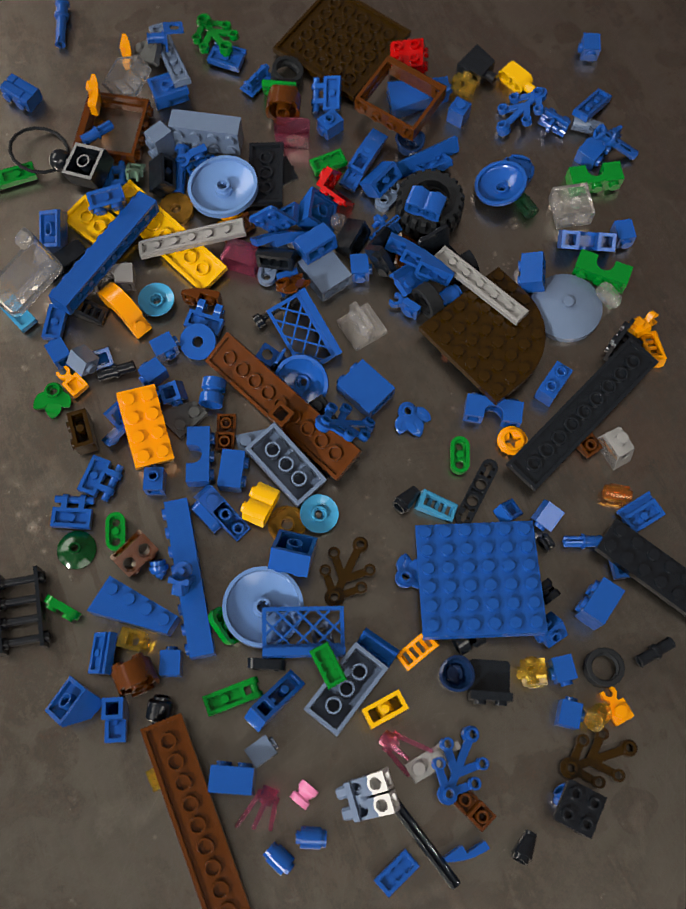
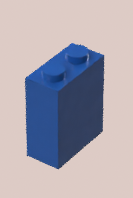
[336,359,395,417]

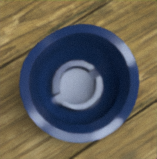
[395,131,425,156]
[439,655,475,692]

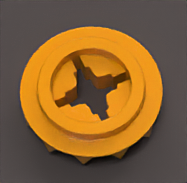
[497,426,528,456]

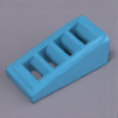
[414,489,459,523]

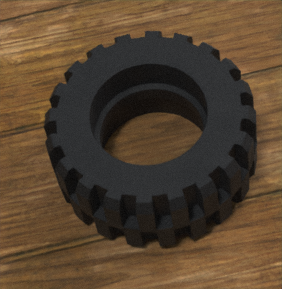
[396,169,465,238]

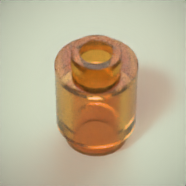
[602,483,633,505]

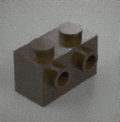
[66,408,99,456]

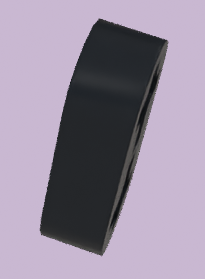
[247,658,286,672]

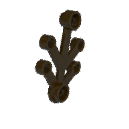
[319,537,376,606]
[560,727,638,789]

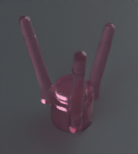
[378,730,433,777]
[235,785,280,831]

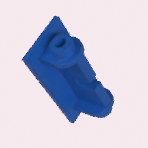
[240,63,271,98]

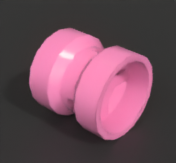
[289,779,319,810]

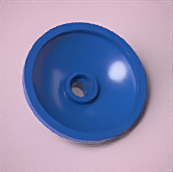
[474,160,528,206]
[275,355,329,403]

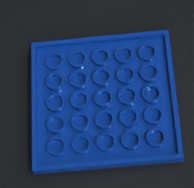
[415,520,548,640]

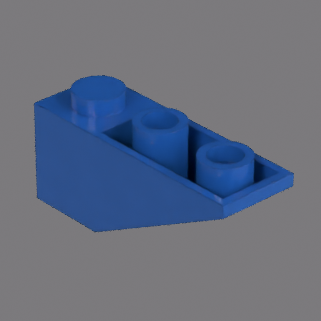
[574,125,623,171]
[193,484,251,542]

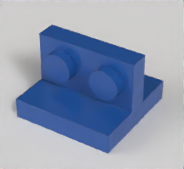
[147,72,190,110]

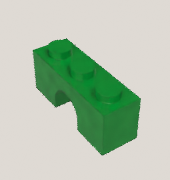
[565,161,625,195]
[571,249,633,293]

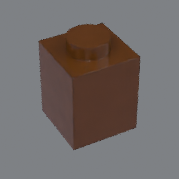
[267,400,295,430]

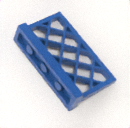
[266,287,342,365]
[262,606,346,659]

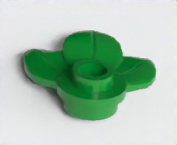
[33,383,72,419]

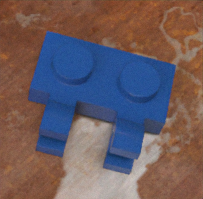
[183,298,225,338]

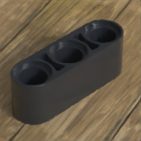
[38,239,87,283]

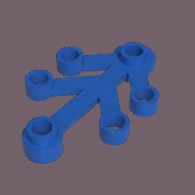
[496,87,547,136]
[315,402,375,442]
[431,726,489,805]

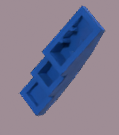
[250,230,308,249]
[384,232,454,287]

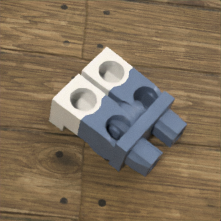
[335,767,401,823]

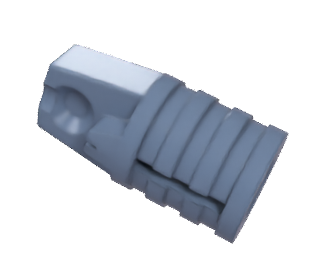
[570,116,604,134]

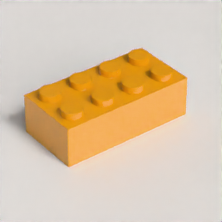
[116,384,174,470]

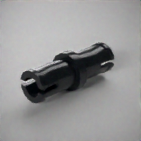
[97,360,136,382]
[635,636,676,668]

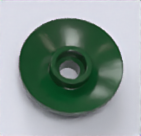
[57,531,97,569]

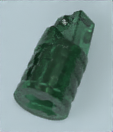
[514,192,539,220]

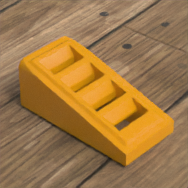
[639,331,667,368]
[396,633,440,671]

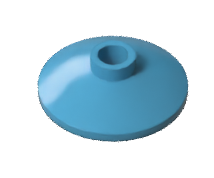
[138,283,175,316]
[300,494,339,533]

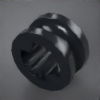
[536,533,555,553]

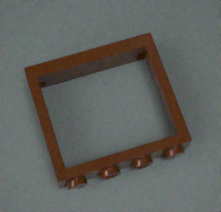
[355,55,447,141]
[72,92,154,165]

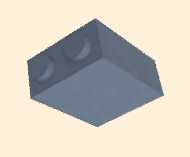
[297,250,352,302]

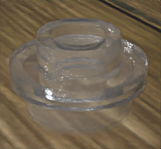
[331,213,347,231]

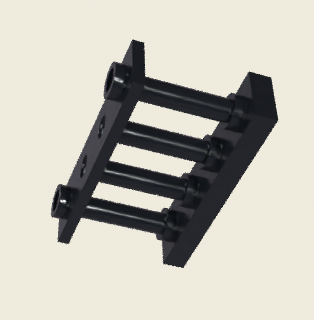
[0,565,52,657]

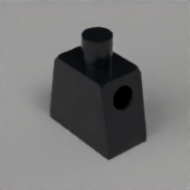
[456,44,498,86]

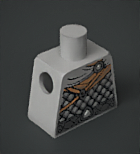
[597,426,635,471]

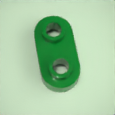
[450,436,470,475]
[105,512,127,552]
[44,594,82,622]
[208,607,239,645]

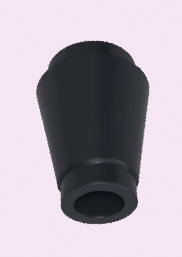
[392,486,420,514]
[512,829,537,866]

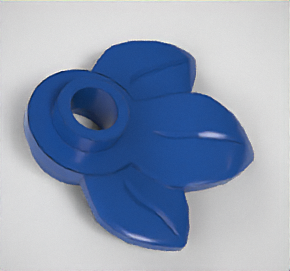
[395,402,431,437]
[395,554,419,589]

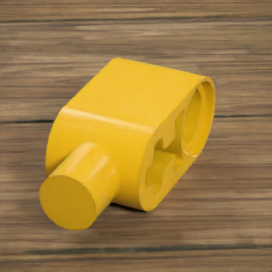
[498,61,536,94]

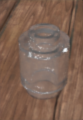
[596,282,622,309]

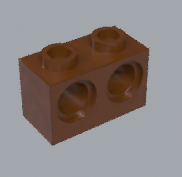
[109,530,159,577]

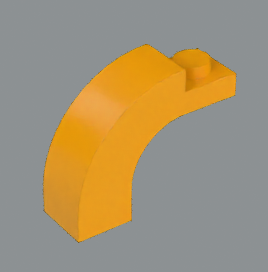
[96,282,152,339]

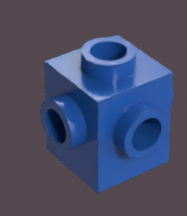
[534,611,568,648]

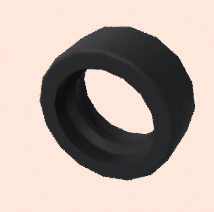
[271,55,304,87]
[412,282,444,318]
[583,647,625,688]

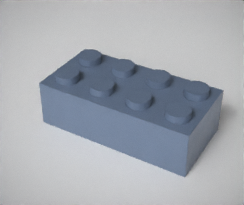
[168,109,244,156]
[245,422,327,508]
[304,642,388,737]

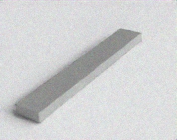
[138,217,247,260]
[434,245,529,326]

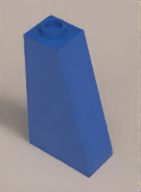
[387,76,452,119]

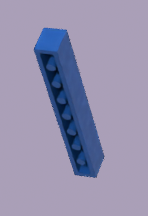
[48,191,160,316]
[161,497,217,660]

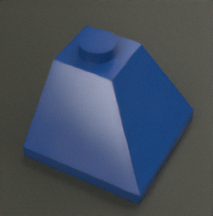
[296,186,338,233]
[44,676,102,727]

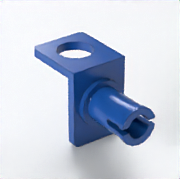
[146,21,184,52]
[255,343,287,369]

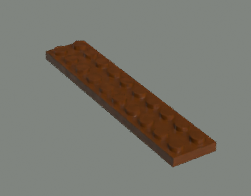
[205,332,363,481]
[140,712,251,909]

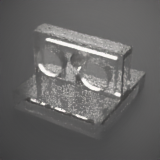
[337,301,387,351]

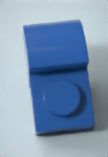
[101,697,129,744]

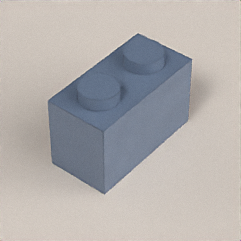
[144,120,176,159]

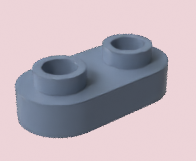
[375,182,401,212]
[257,267,278,287]

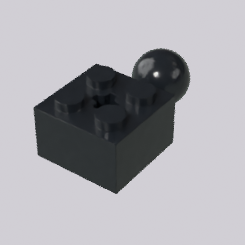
[49,142,114,190]

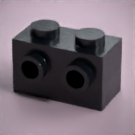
[149,152,176,198]

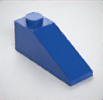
[244,670,306,733]

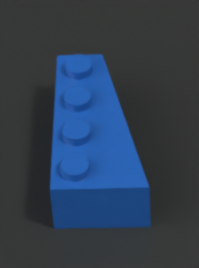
[87,576,181,637]

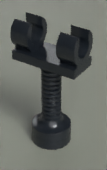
[252,293,298,329]

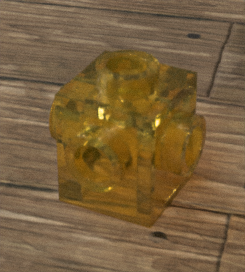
[451,71,479,98]
[517,656,549,689]

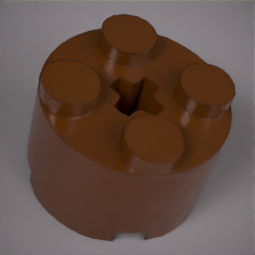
[266,84,301,126]
[111,653,160,699]

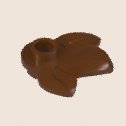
[275,273,311,294]

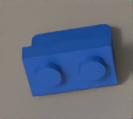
[86,183,127,216]
[249,201,300,233]

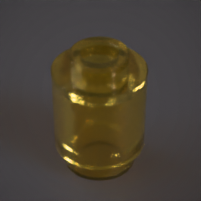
[584,703,612,732]

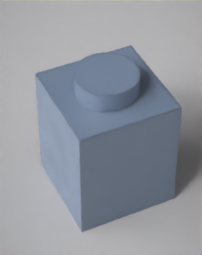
[66,344,100,377]
[244,735,279,769]

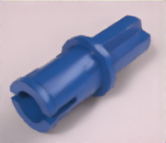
[80,120,114,145]
[562,533,602,549]

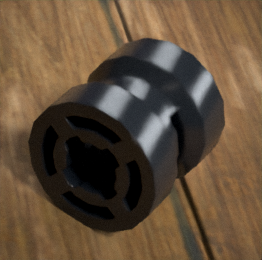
[541,578,561,606]

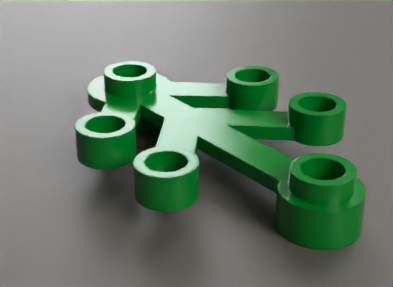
[192,13,239,57]

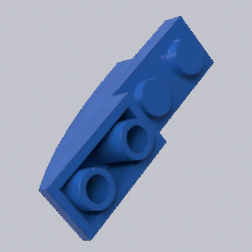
[339,128,388,193]

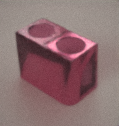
[274,117,310,149]
[220,238,259,277]

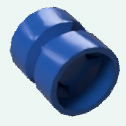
[198,376,227,409]

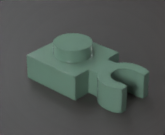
[125,163,145,181]

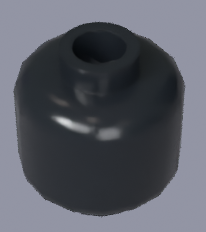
[146,694,175,725]

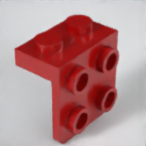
[390,38,429,75]
[316,166,355,207]

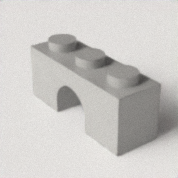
[90,262,136,294]

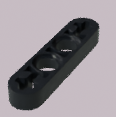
[455,459,498,524]

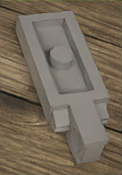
[404,740,462,784]

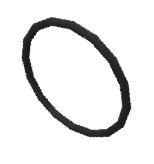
[8,126,70,174]

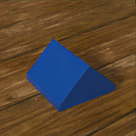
[39,209,68,248]

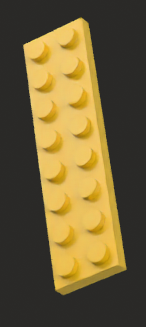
[111,180,228,289]

